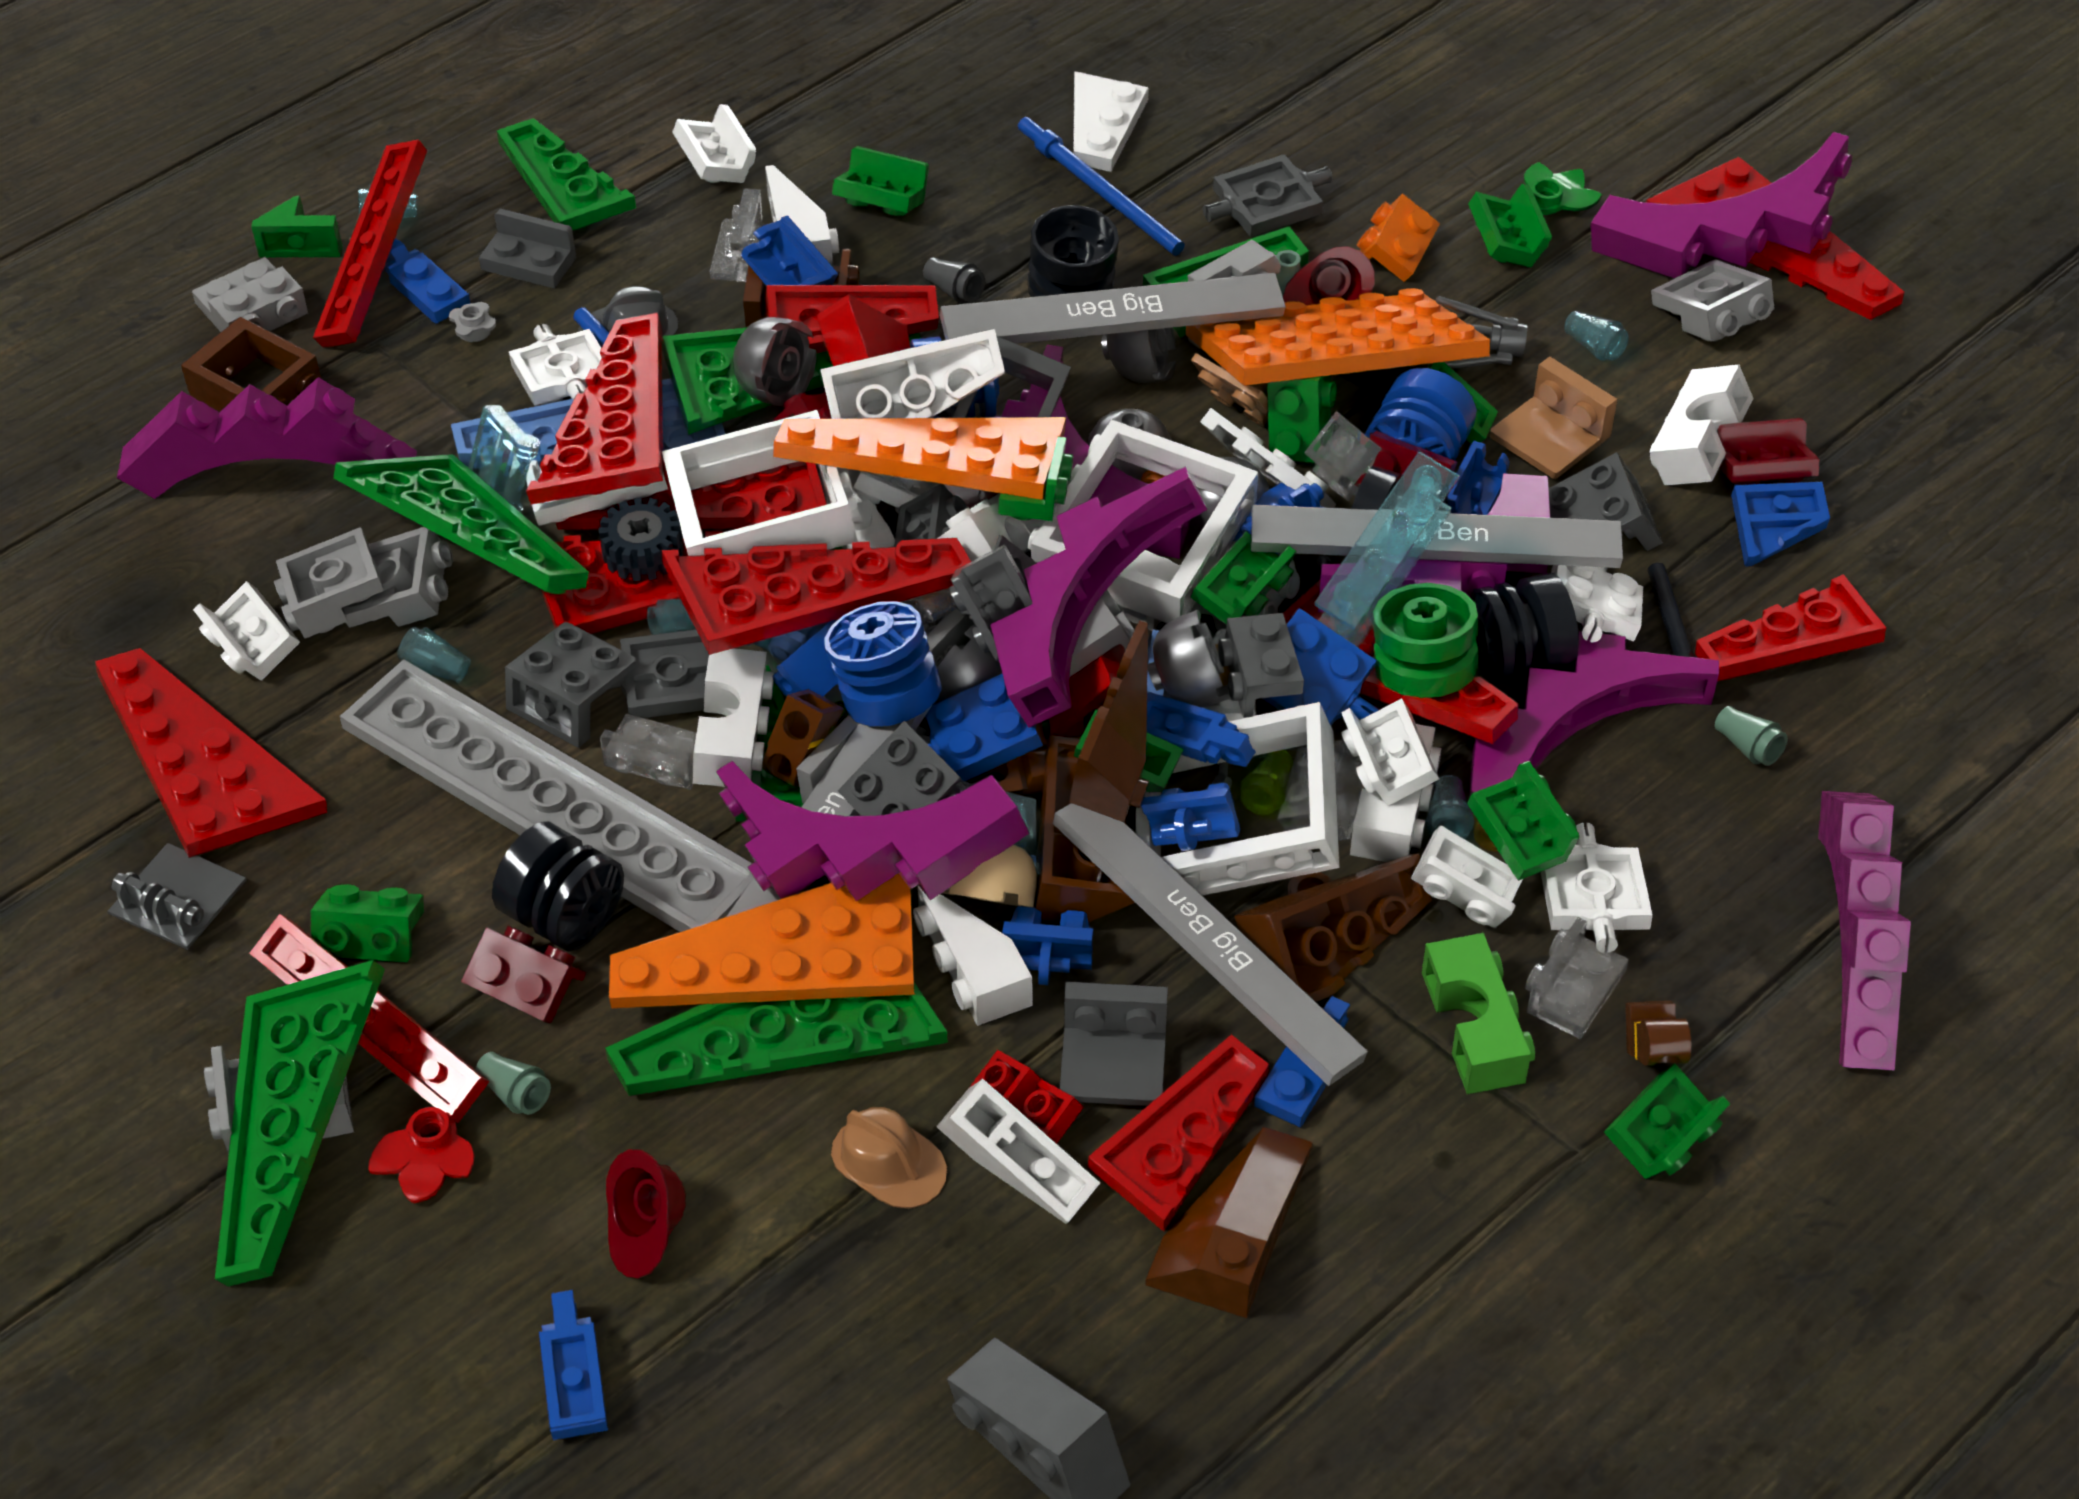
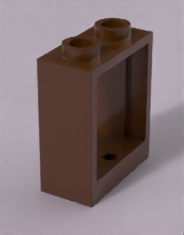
[181,317,321,412]

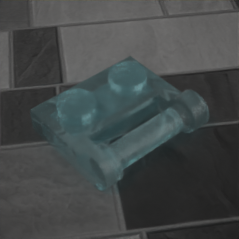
[468,405,540,513]

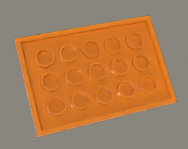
[1186,288,1490,386]

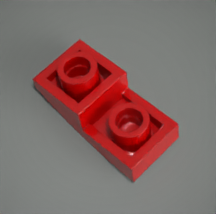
[968,1050,1084,1144]

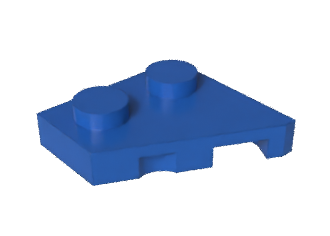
[1731,482,1830,566]

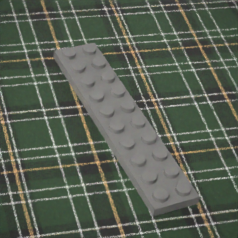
[339,659,753,932]

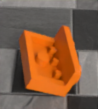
[1356,193,1440,282]

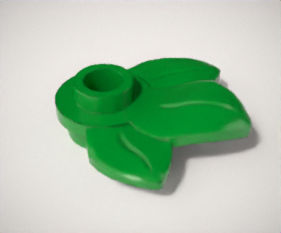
[1524,162,1602,215]

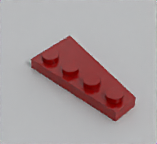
[766,285,939,353]
[1695,574,1886,681]
[1088,1034,1269,1232]

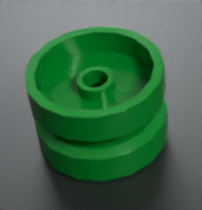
[1373,583,1478,698]

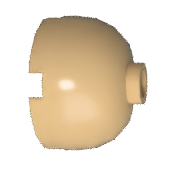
[942,844,1037,908]

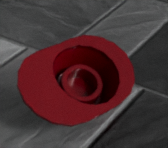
[1283,246,1374,305]
[606,1149,686,1278]

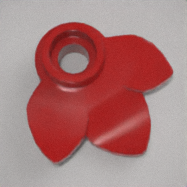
[368,1107,475,1203]

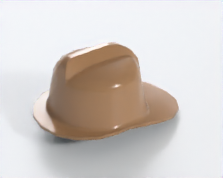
[831,1107,947,1209]

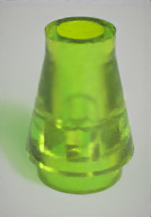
[1240,750,1293,815]

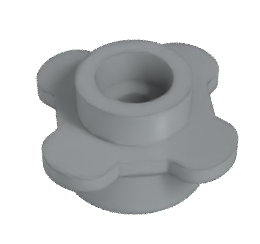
[449,302,496,342]

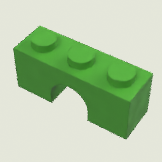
[1422,933,1535,1094]

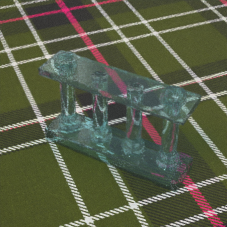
[1314,451,1459,648]

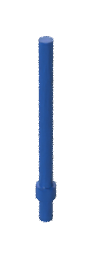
[1018,117,1185,256]

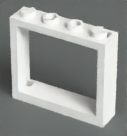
[662,410,862,556]
[1027,419,1258,623]
[1136,702,1339,896]

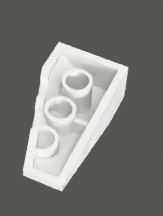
[820,329,1005,419]

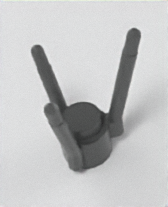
[1436,296,1527,369]

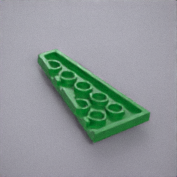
[215,960,385,1287]
[605,982,948,1096]

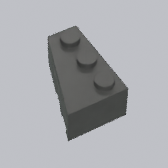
[947,1337,1131,1499]

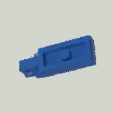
[385,238,471,324]
[1147,692,1256,767]
[1254,996,1350,1127]
[539,1290,608,1440]

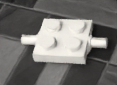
[509,324,602,406]
[1551,565,1643,642]
[1541,823,1653,953]

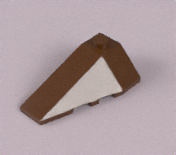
[1069,620,1149,822]
[1034,735,1135,923]
[1235,853,1432,1002]
[1145,1127,1313,1318]

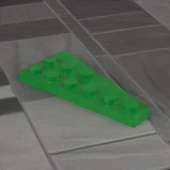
[662,327,921,435]
[333,454,589,594]

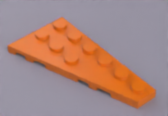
[773,417,1066,500]
[609,873,914,1009]

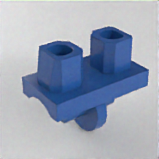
[1141,783,1241,851]
[1002,906,1093,986]

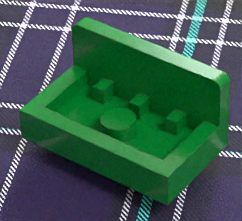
[832,146,929,216]
[1468,184,1552,268]
[1267,375,1337,463]
[998,437,1073,521]
[1190,531,1297,625]
[1467,761,1579,881]
[310,884,424,962]
[1604,1063,1731,1179]

